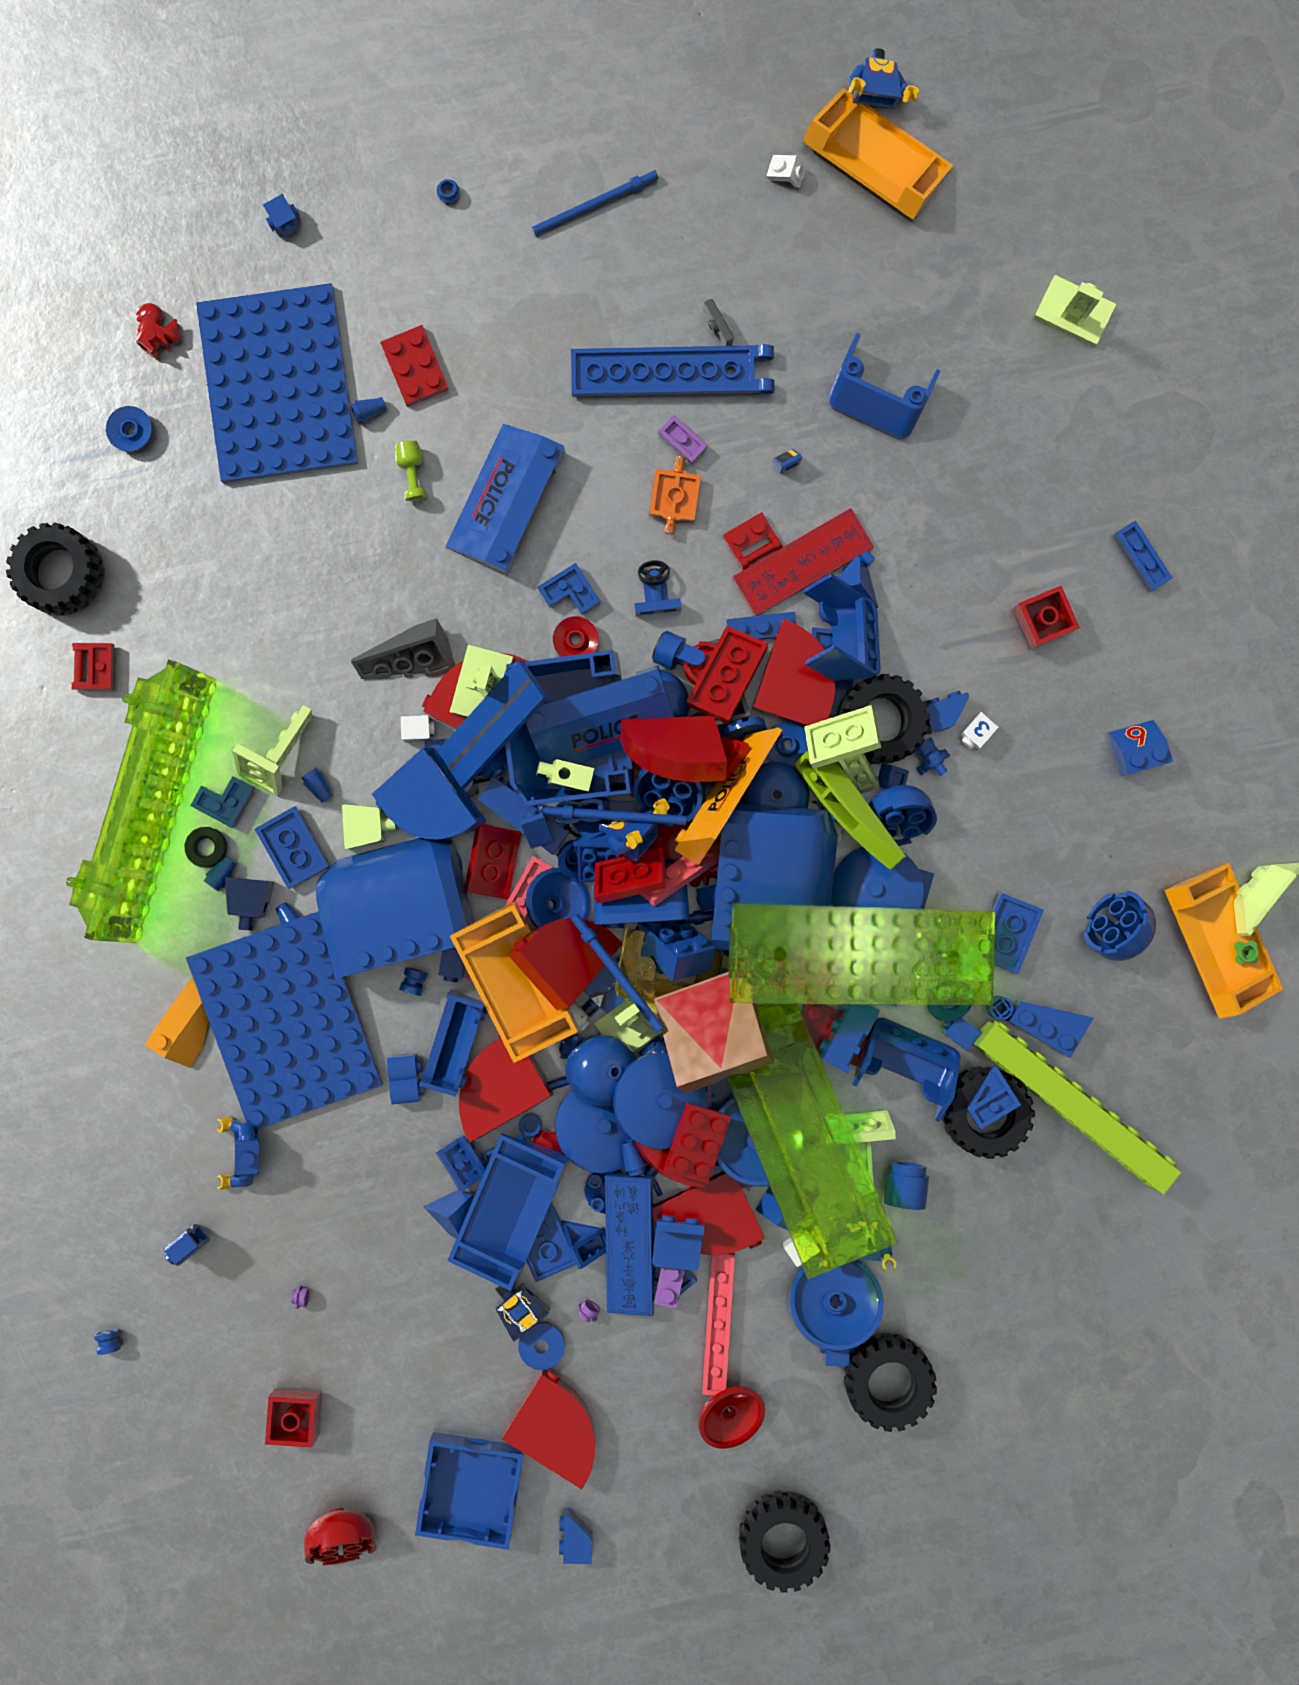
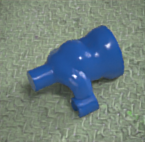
[915,737,950,776]

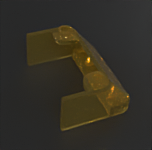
[615,928,725,1005]

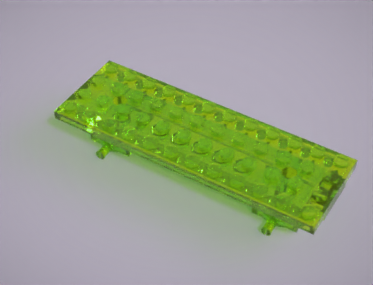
[66,659,217,943]
[728,904,995,1005]
[726,984,898,1279]

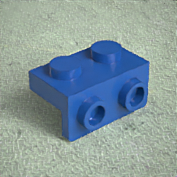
[436,1135,487,1192]

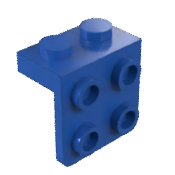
[652,1215,705,1271]

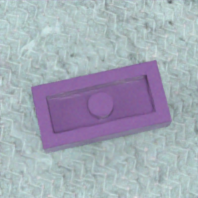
[658,415,707,464]
[654,1267,685,1309]

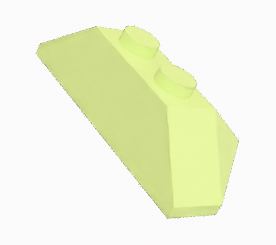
[1234,863,1299,936]

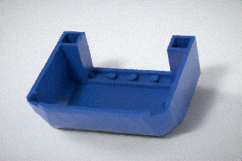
[503,650,635,806]
[711,803,838,955]
[316,838,474,979]

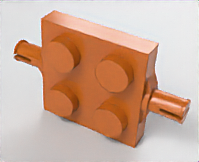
[649,456,701,535]

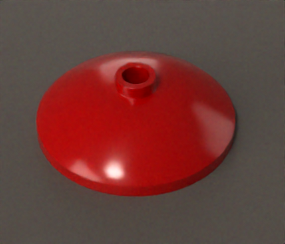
[698,1386,765,1449]

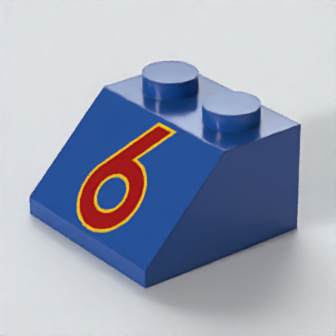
[1108,720,1173,777]

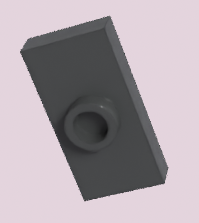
[703,299,734,346]

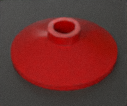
[553,616,599,657]

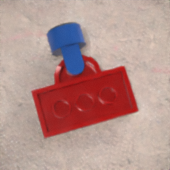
[652,626,768,724]

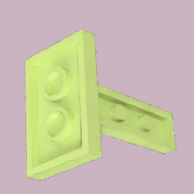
[1034,275,1116,347]
[450,645,514,717]
[232,705,312,797]
[805,705,881,793]
[594,983,662,1052]
[819,1110,896,1207]

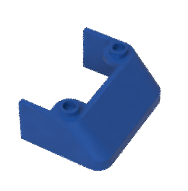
[828,333,941,440]
[803,573,881,680]
[593,885,690,924]
[419,990,487,1097]
[852,1018,961,1122]

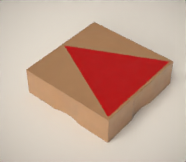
[654,967,775,1094]

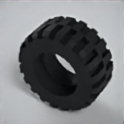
[6,523,104,615]
[837,674,930,764]
[941,1066,1035,1159]
[844,1333,937,1432]
[739,1491,831,1593]

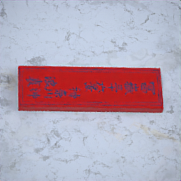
[732,508,874,616]

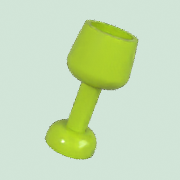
[395,441,427,501]

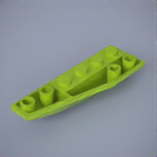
[794,751,906,870]

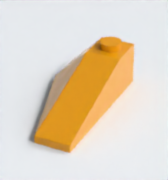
[145,976,210,1068]

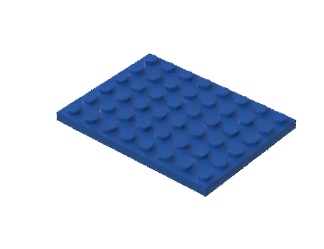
[196,283,358,483]
[186,911,383,1130]

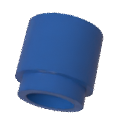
[884,1161,929,1210]

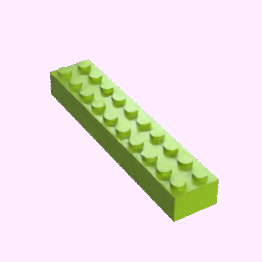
[972,1021,1181,1195]

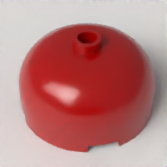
[304,1508,377,1566]

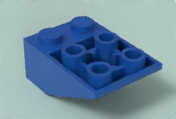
[577,835,649,882]
[637,919,716,981]

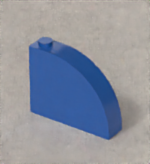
[372,747,486,840]

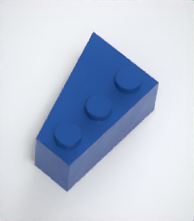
[818,995,880,1074]
[1005,1000,1094,1058]

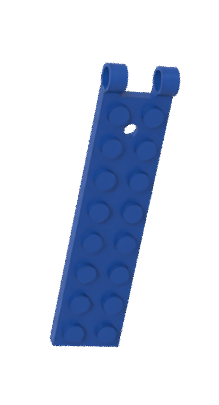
[571,344,775,397]

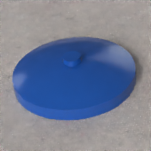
[831,847,924,937]
[613,1053,707,1149]
[555,1090,631,1173]
[717,1091,806,1187]
[789,1254,884,1351]

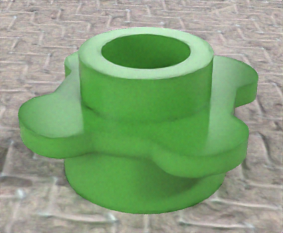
[1234,941,1259,964]

